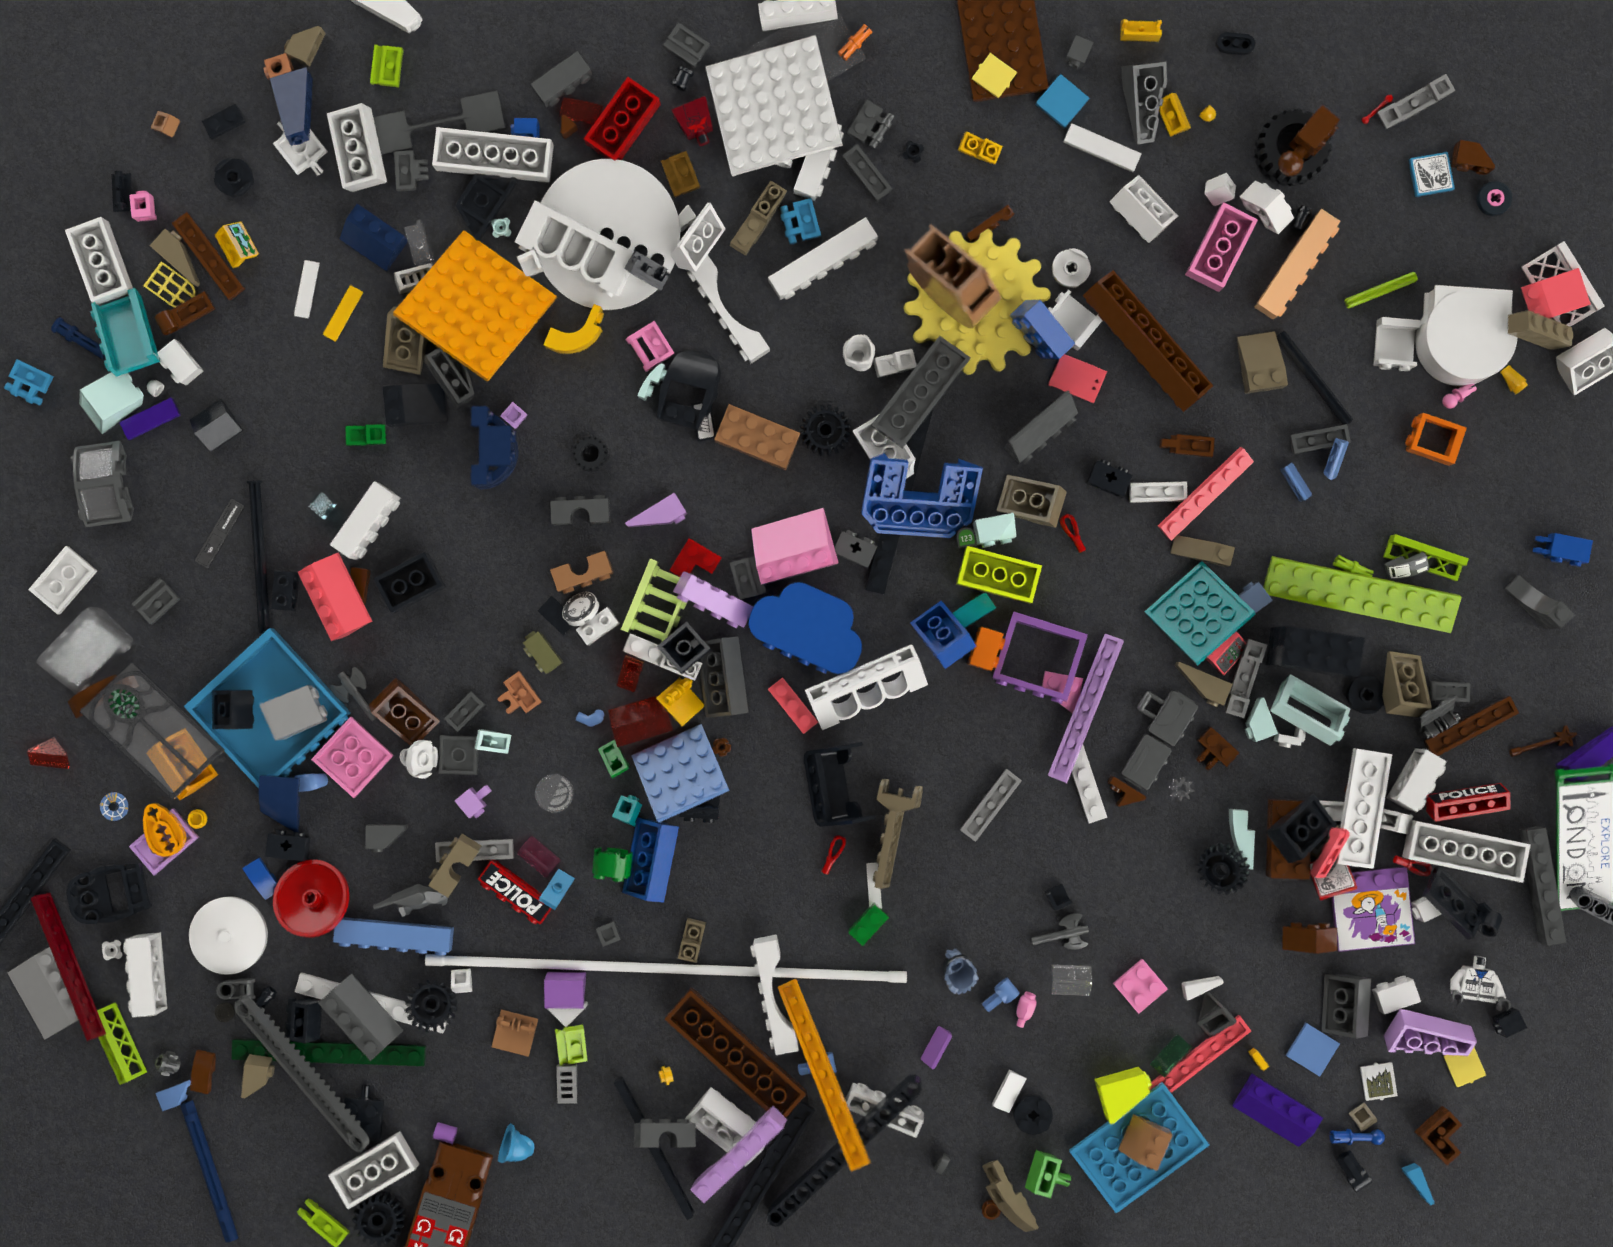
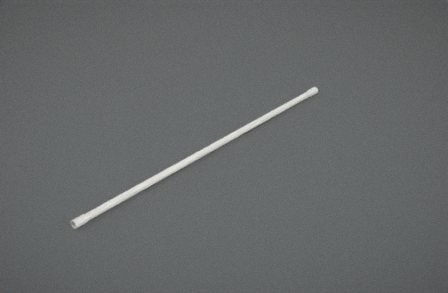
[425,954,907,983]

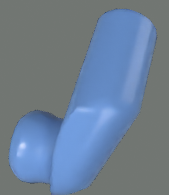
[575,709,605,727]

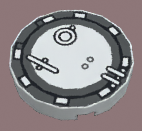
[562,592,599,626]

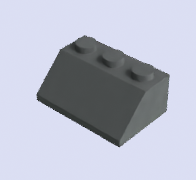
[1322,974,1371,1038]

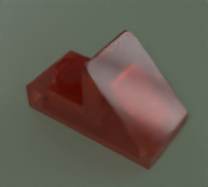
[617,655,645,692]

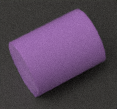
[433,1122,458,1144]

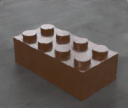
[1266,799,1310,879]

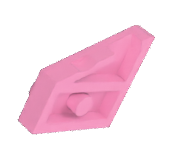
[1042,671,1083,714]

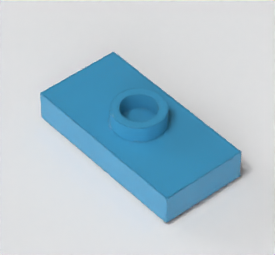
[539,869,575,910]

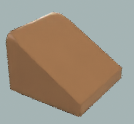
[151,111,180,137]

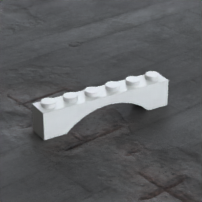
[687,255,770,363]
[751,935,799,1055]

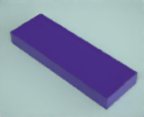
[119,398,181,440]

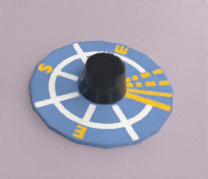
[100,792,129,821]

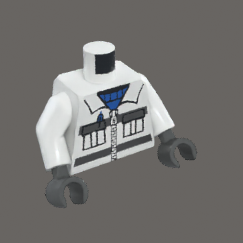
[1448,956,1511,1011]

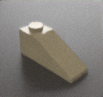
[150,229,200,287]
[1170,535,1235,567]
[1175,662,1233,707]

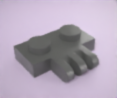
[394,151,429,191]

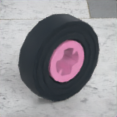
[1476,181,1512,216]

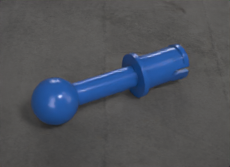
[1329,1129,1385,1145]

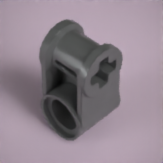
[216,978,256,1000]

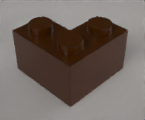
[1282,922,1337,954]
[1414,1106,1462,1166]

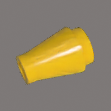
[1500,365,1528,394]

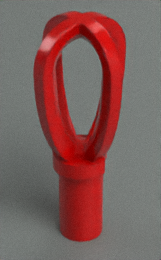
[1060,514,1086,553]
[821,835,846,875]
[1393,855,1432,876]

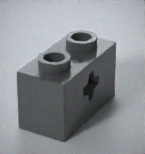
[835,530,877,569]

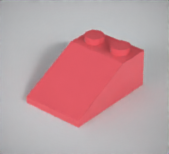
[1521,268,1591,318]

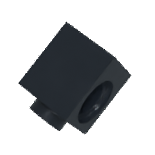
[1492,1007,1527,1038]

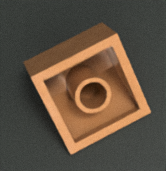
[1118,1114,1173,1171]

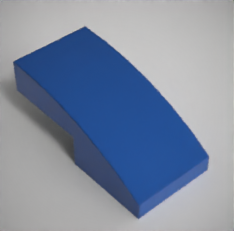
[242,857,278,900]

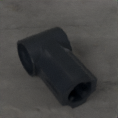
[1336,1150,1373,1193]

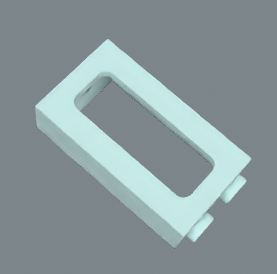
[1270,674,1350,746]

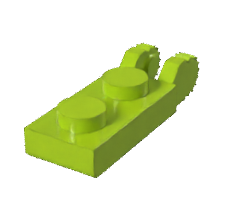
[297,1198,350,1247]

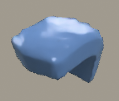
[294,773,328,792]

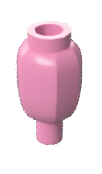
[1016,992,1037,1028]

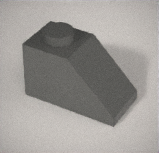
[365,824,408,852]

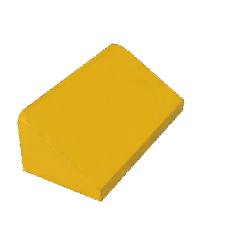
[1159,93,1191,137]

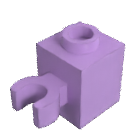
[455,785,492,818]

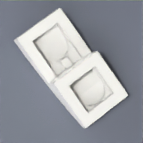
[873,349,917,378]

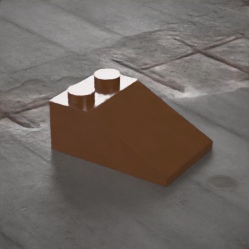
[369,678,440,746]

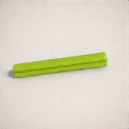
[1344,272,1418,308]

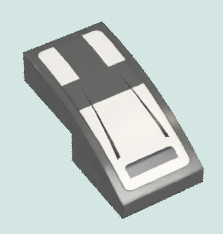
[1385,552,1430,580]

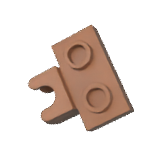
[498,671,542,714]

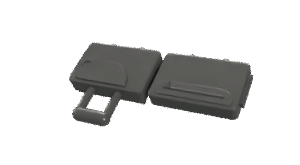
[1121,691,1198,790]

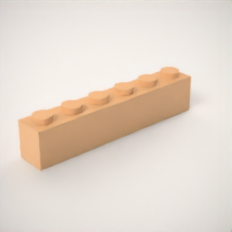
[1254,209,1340,319]

